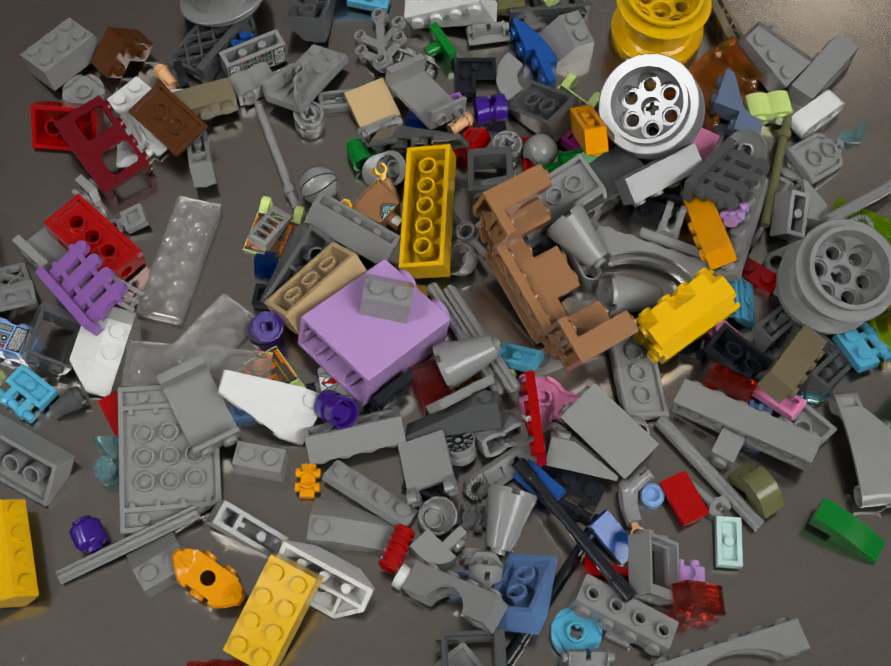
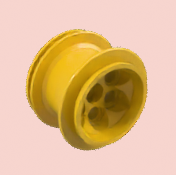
[611,0,712,64]

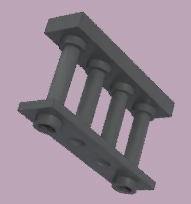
[509,0,592,26]

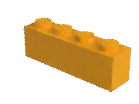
[683,196,737,270]

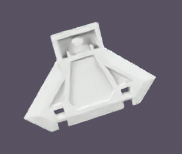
[107,76,182,168]

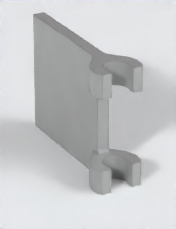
[398,430,460,508]

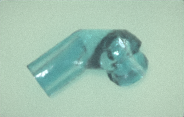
[839,122,868,144]
[799,386,834,404]

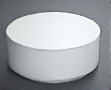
[391,564,412,590]

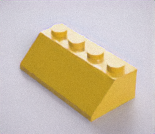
[0,499,39,608]

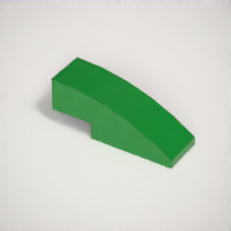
[809,497,885,565]

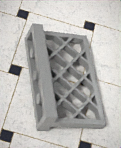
[0,262,37,312]

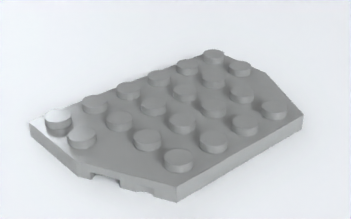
[118,385,222,535]

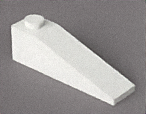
[217,369,320,446]

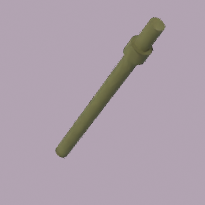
[760,116,792,228]

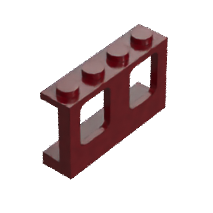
[54,95,152,200]

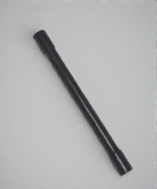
[513,458,636,604]
[506,514,598,666]

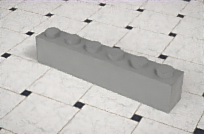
[672,379,823,472]

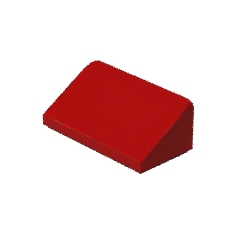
[453,127,491,169]
[658,471,709,526]

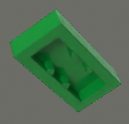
[423,22,457,67]

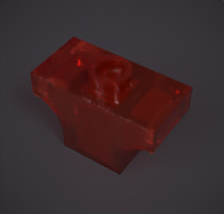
[703,362,757,404]

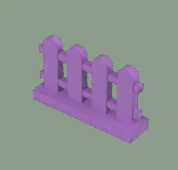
[35,240,128,336]

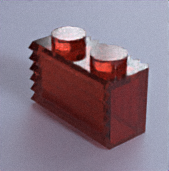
[408,359,453,416]
[671,579,727,624]

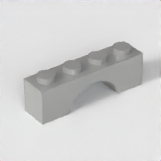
[402,561,508,634]

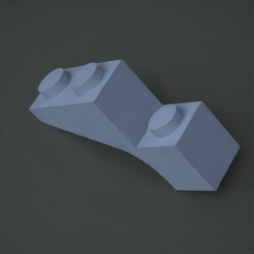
[709,69,764,148]

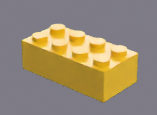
[223,553,324,666]

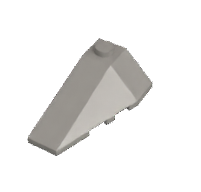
[307,498,410,556]

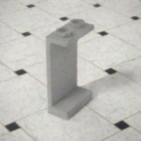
[385,53,467,130]
[12,189,108,270]
[156,355,241,458]
[560,383,659,480]

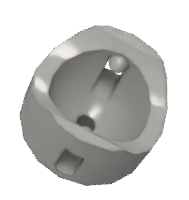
[468,551,503,590]

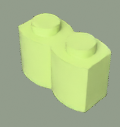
[743,90,793,126]

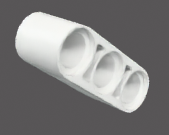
[790,90,845,140]

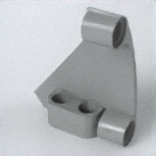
[829,391,891,508]

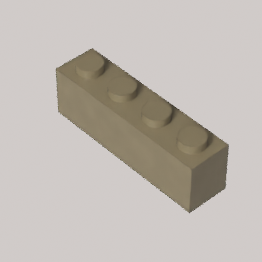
[172,77,239,120]
[757,323,828,404]

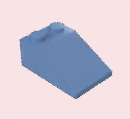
[493,553,558,635]

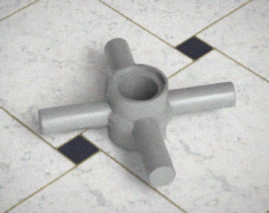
[452,211,488,260]

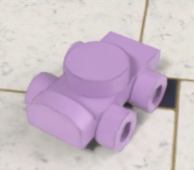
[720,203,749,227]
[679,559,705,587]

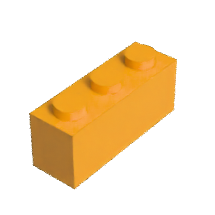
[569,104,609,156]

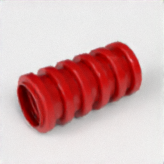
[378,524,415,573]

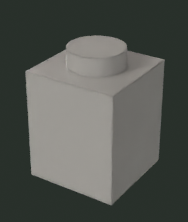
[707,428,745,470]

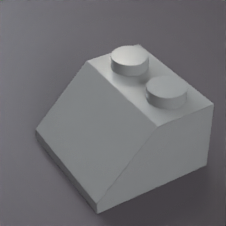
[539,10,595,68]
[359,274,414,324]
[126,532,182,599]

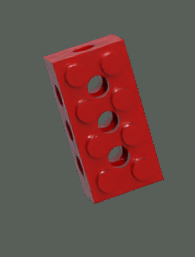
[43,193,145,285]

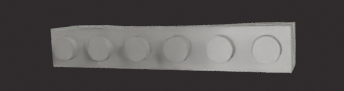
[596,225,717,282]
[653,617,810,666]

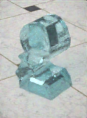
[93,436,119,486]

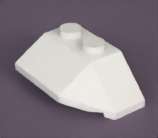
[69,306,136,397]
[279,540,375,619]

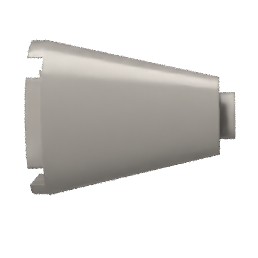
[546,204,607,269]
[597,271,664,318]
[432,335,502,390]
[486,484,537,556]

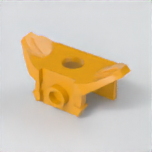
[171,548,246,609]

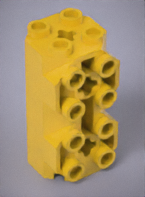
[632,267,741,364]

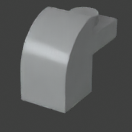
[410,526,467,570]

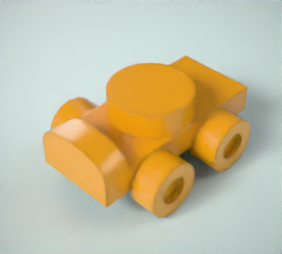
[295,464,321,499]

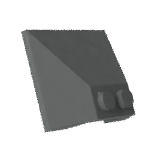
[752,305,853,392]

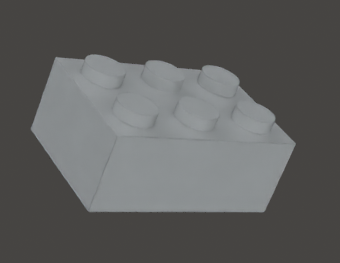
[20,18,99,91]

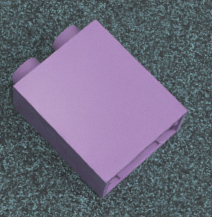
[298,259,451,406]

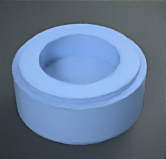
[639,483,665,509]

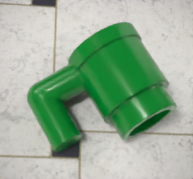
[346,138,379,171]

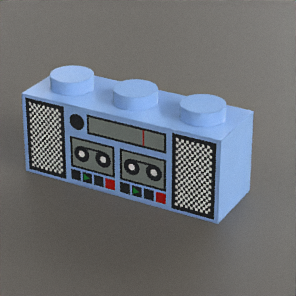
[0,318,38,364]

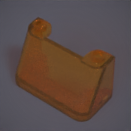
[666,36,763,130]

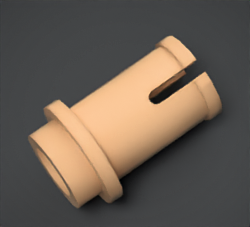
[153,64,179,89]
[446,111,474,134]

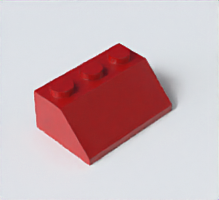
[30,100,104,151]

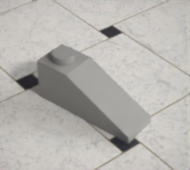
[187,131,217,188]
[545,429,618,481]
[205,500,288,557]

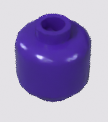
[69,515,107,555]

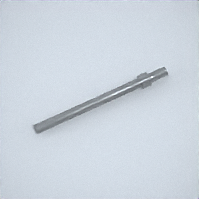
[254,104,301,211]

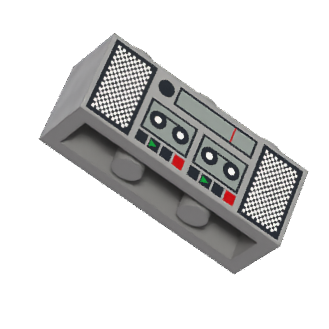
[219,29,288,77]

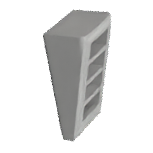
[247,205,293,253]

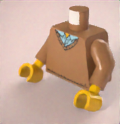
[340,162,402,231]

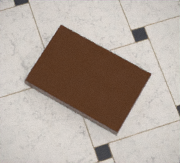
[128,81,208,158]

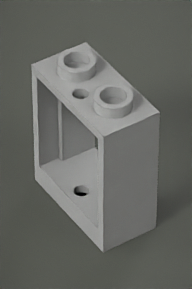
[628,529,681,606]

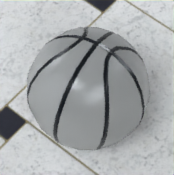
[299,166,339,203]

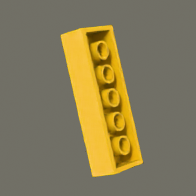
[399,144,456,279]

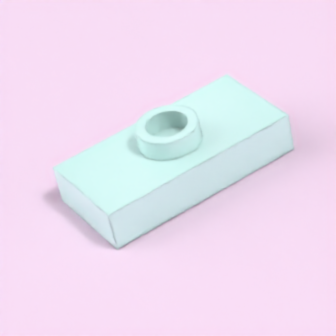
[714,516,743,569]

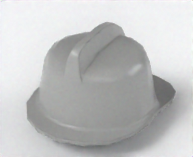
[362,150,406,186]

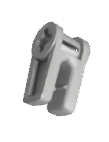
[656,201,688,240]

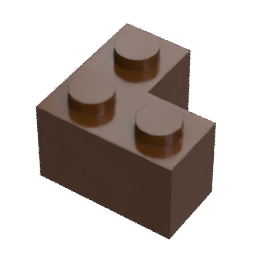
[91,27,154,78]

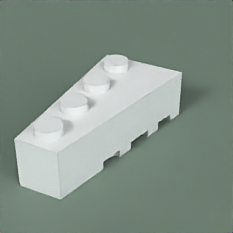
[404,0,497,29]

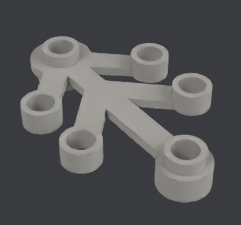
[354,8,407,73]

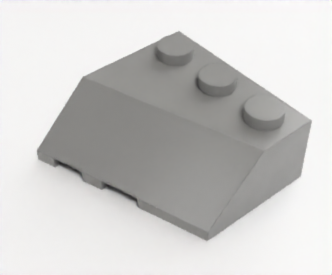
[732,21,811,92]

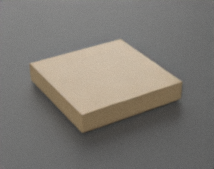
[344,77,401,128]

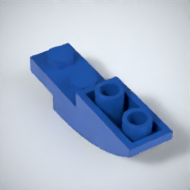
[509,18,557,88]

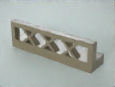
[708,0,746,67]

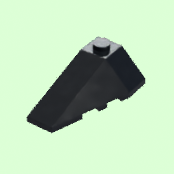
[701,322,774,383]

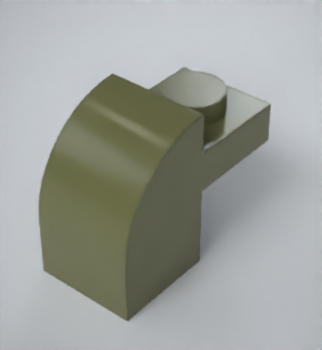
[728,463,785,519]

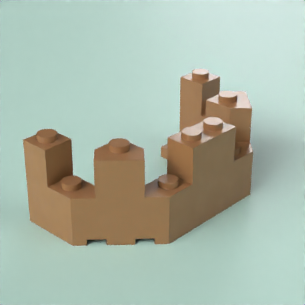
[473,164,639,372]

